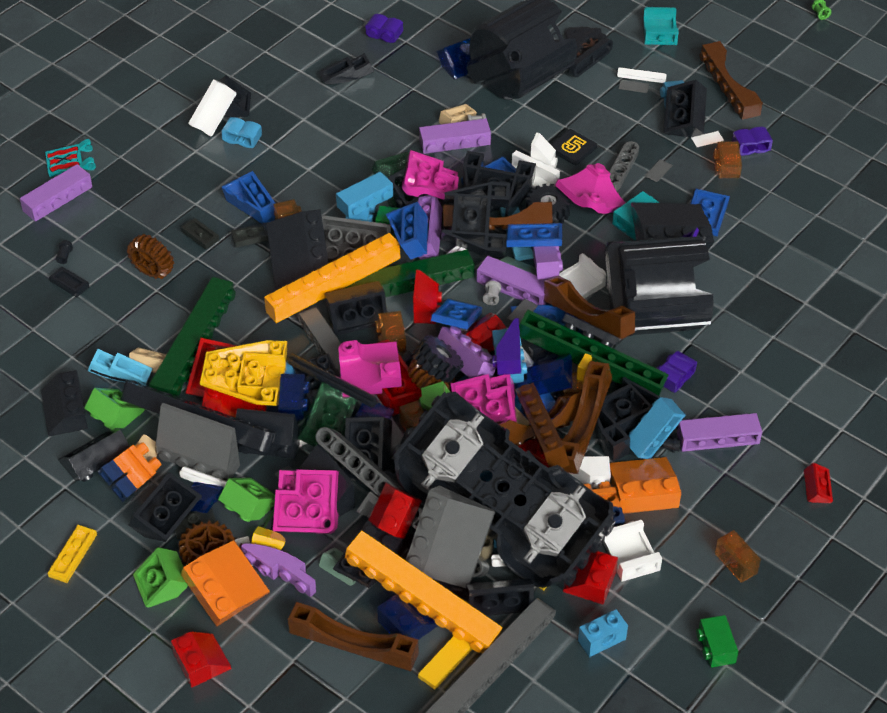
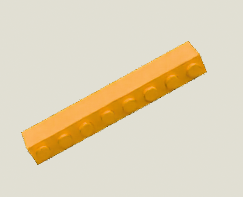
[264,233,400,323]
[345,530,503,654]

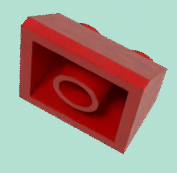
[413,270,442,324]
[461,313,507,353]
[368,483,422,538]
[563,551,618,605]
[171,632,232,688]

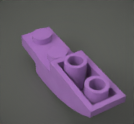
[241,543,316,597]

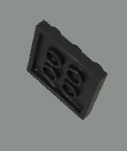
[562,314,620,348]

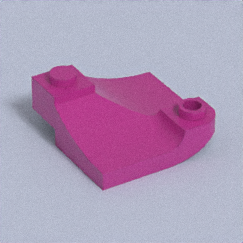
[402,150,459,200]
[555,163,626,214]
[338,340,402,397]
[451,374,517,422]
[273,470,339,534]

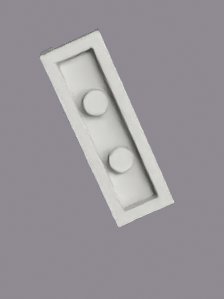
[188,79,236,136]
[512,150,560,189]

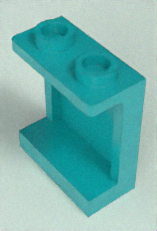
[643,7,679,45]
[612,191,659,241]

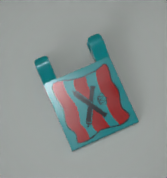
[45,139,96,177]

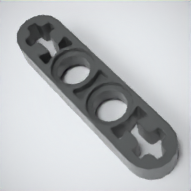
[609,141,639,191]

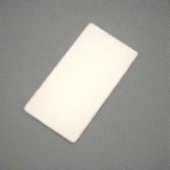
[691,131,724,147]

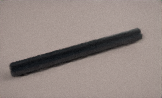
[287,353,378,408]

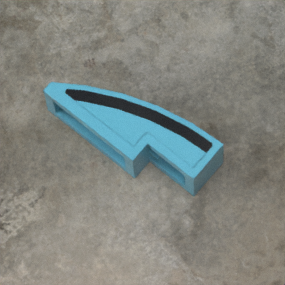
[88,349,153,385]

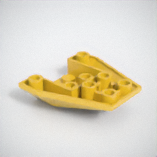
[200,340,287,406]

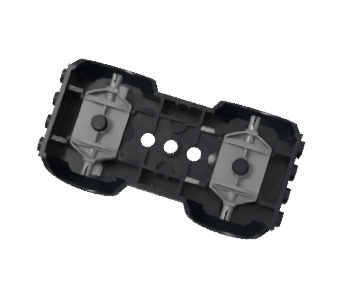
[393,392,615,590]

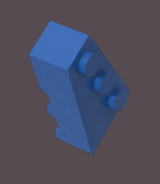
[222,171,280,224]
[386,202,428,260]

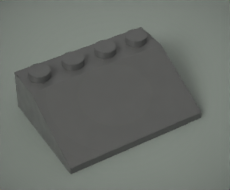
[322,215,394,269]
[156,403,240,481]
[406,486,495,588]

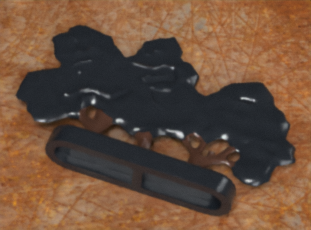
[555,26,613,77]

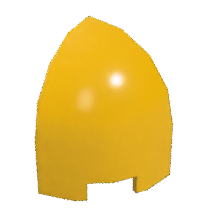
[251,526,285,550]

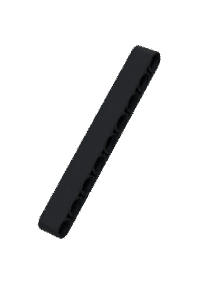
[120,380,276,453]

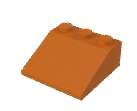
[610,457,681,514]
[181,540,270,627]

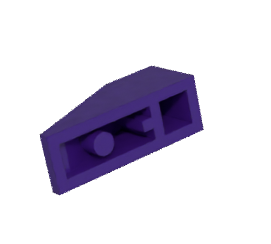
[493,318,521,375]

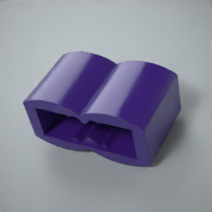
[365,14,403,43]
[732,127,773,156]
[657,351,697,393]

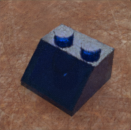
[436,38,471,80]
[527,354,572,395]
[278,374,309,421]
[377,595,438,640]

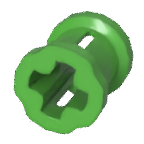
[812,0,831,20]

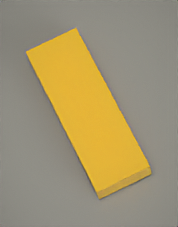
[48,525,97,583]
[418,636,473,690]

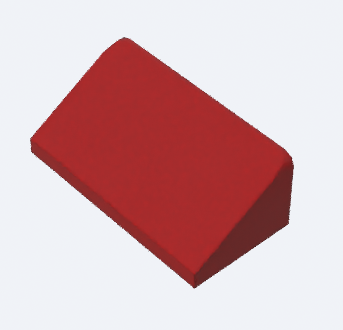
[804,462,833,503]

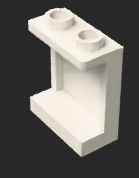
[559,253,606,299]
[603,520,662,582]

